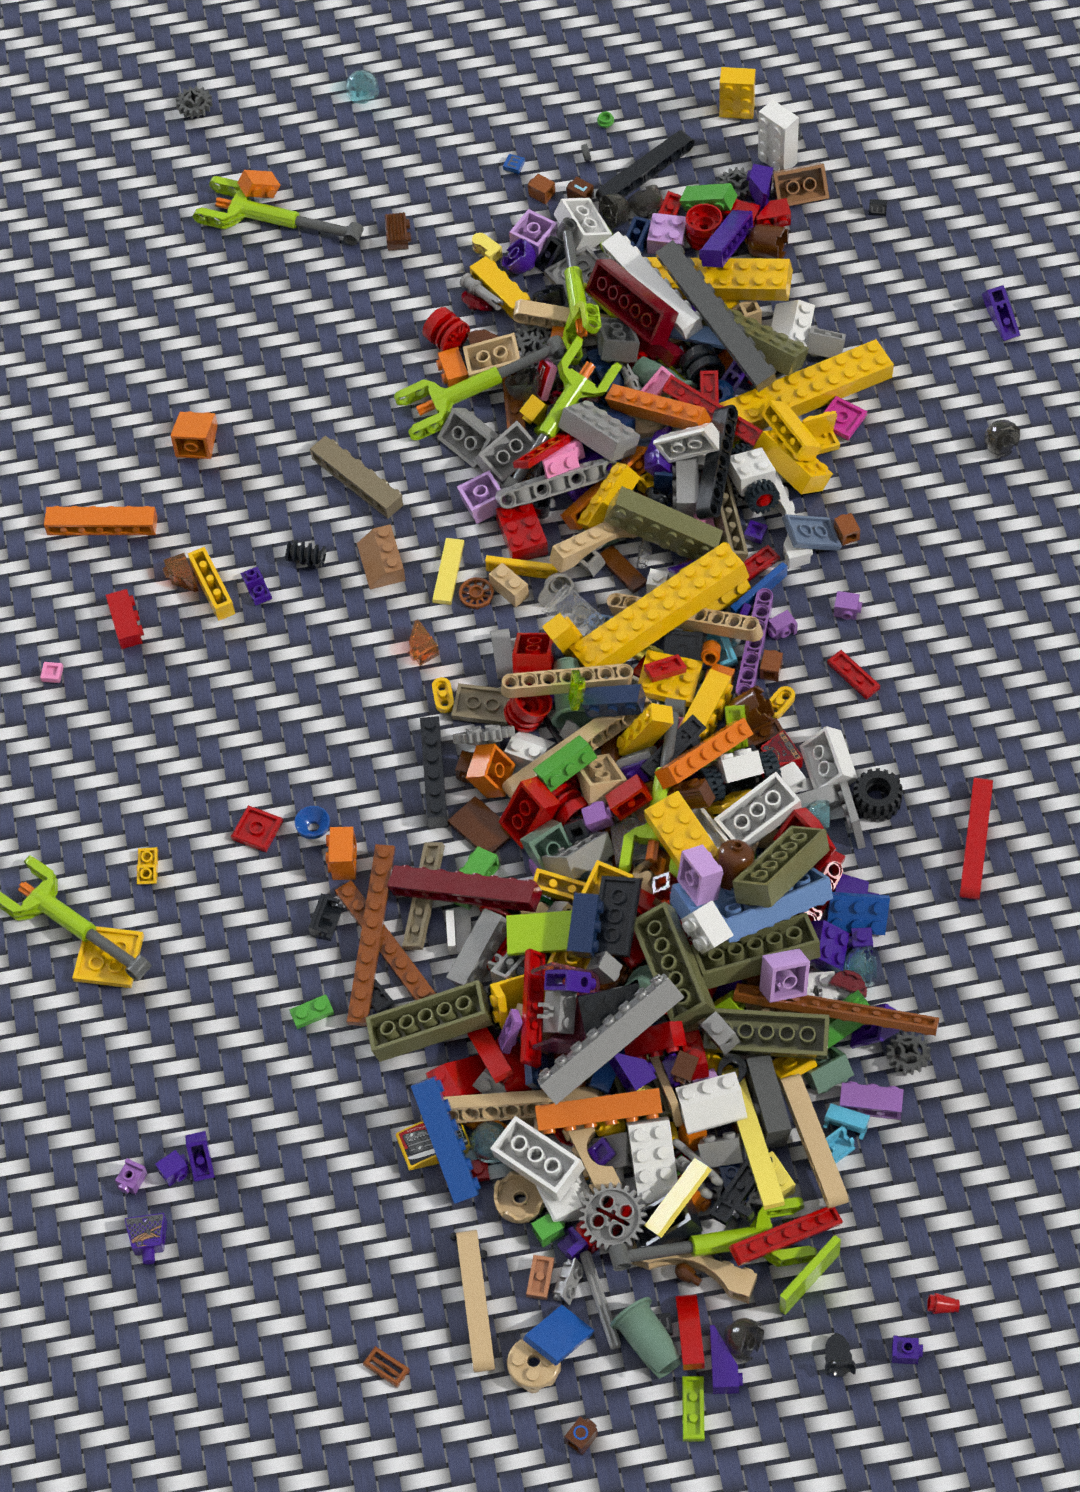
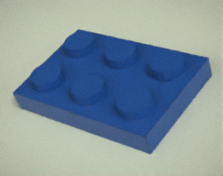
[826,892,890,935]

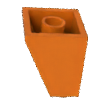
[171,411,218,459]

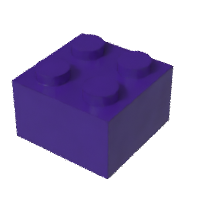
[809,920,849,972]

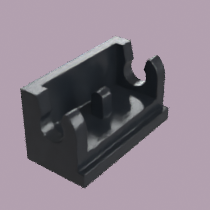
[308,893,344,941]

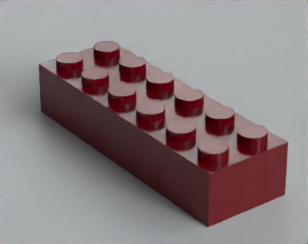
[585,259,679,345]

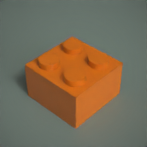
[466,743,516,798]
[325,827,357,880]

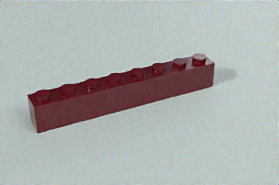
[387,865,542,913]

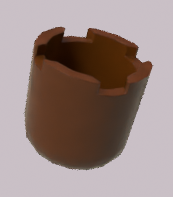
[745,224,789,259]
[727,685,775,730]
[715,839,754,891]

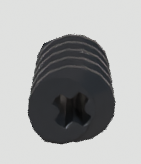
[285,540,326,568]

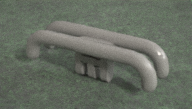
[672,1138,723,1199]

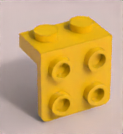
[802,411,840,455]
[490,974,524,1029]

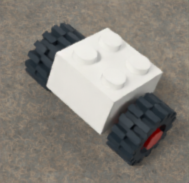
[728,443,780,514]
[698,748,782,802]

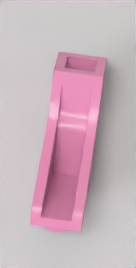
[542,439,585,479]

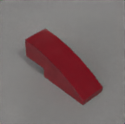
[637,334,685,367]

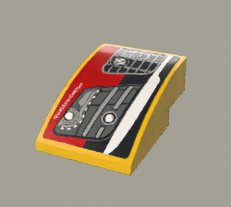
[396,1121,471,1171]

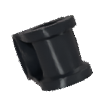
[532,284,567,306]

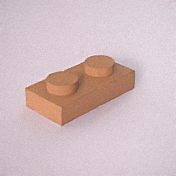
[526,1255,555,1300]

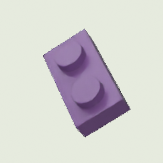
[498,1009,522,1054]

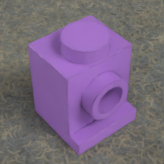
[767,610,798,640]
[115,1158,147,1195]

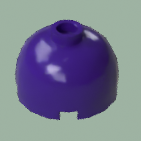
[502,239,536,274]

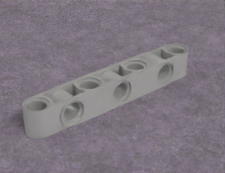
[495,457,616,509]

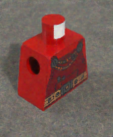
[760,730,803,769]

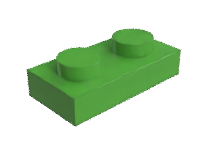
[289,995,334,1029]

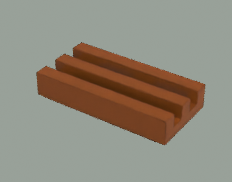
[363,1346,410,1388]

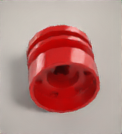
[686,203,722,250]
[422,307,470,351]
[504,683,552,733]
[551,783,589,831]

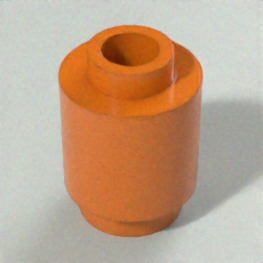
[701,640,721,666]

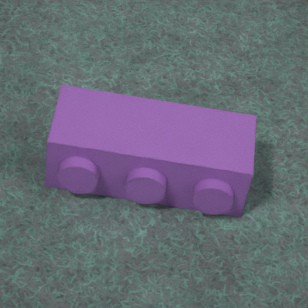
[840,1081,904,1120]

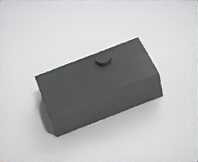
[744,1055,792,1149]

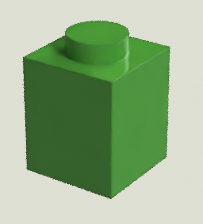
[531,1213,565,1247]

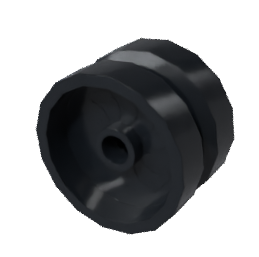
[679,344,725,390]

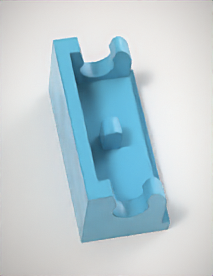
[706,634,739,668]
[823,1104,870,1140]
[826,1125,855,1163]

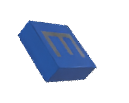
[503,154,525,174]

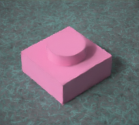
[40,662,63,683]

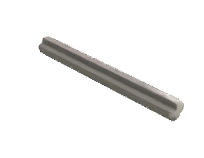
[580,1251,621,1350]

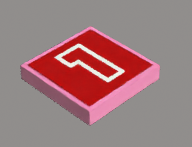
[531,358,558,401]

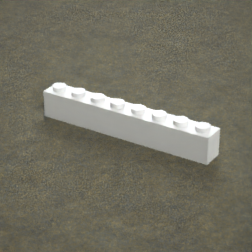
[601,231,703,340]

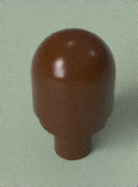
[675,1263,702,1287]

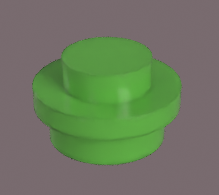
[597,111,614,128]

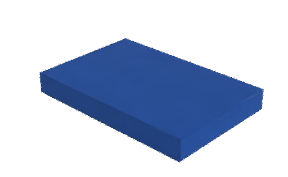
[523,1305,594,1366]

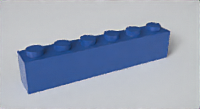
[411,1076,481,1204]

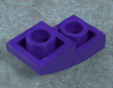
[240,567,272,606]

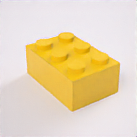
[719,67,756,119]

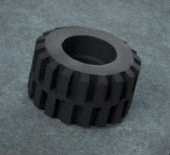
[853,768,903,822]

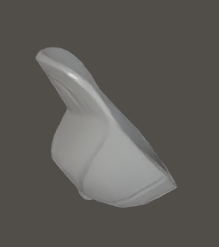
[538,572,574,608]

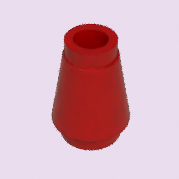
[927,1293,960,1314]

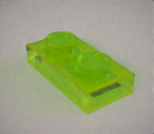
[568,669,585,711]

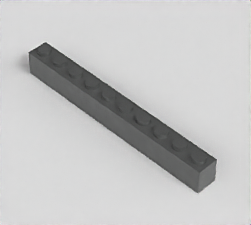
[655,240,776,392]

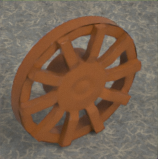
[459,577,494,610]

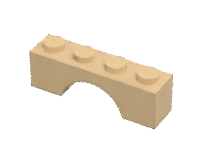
[562,1125,622,1195]

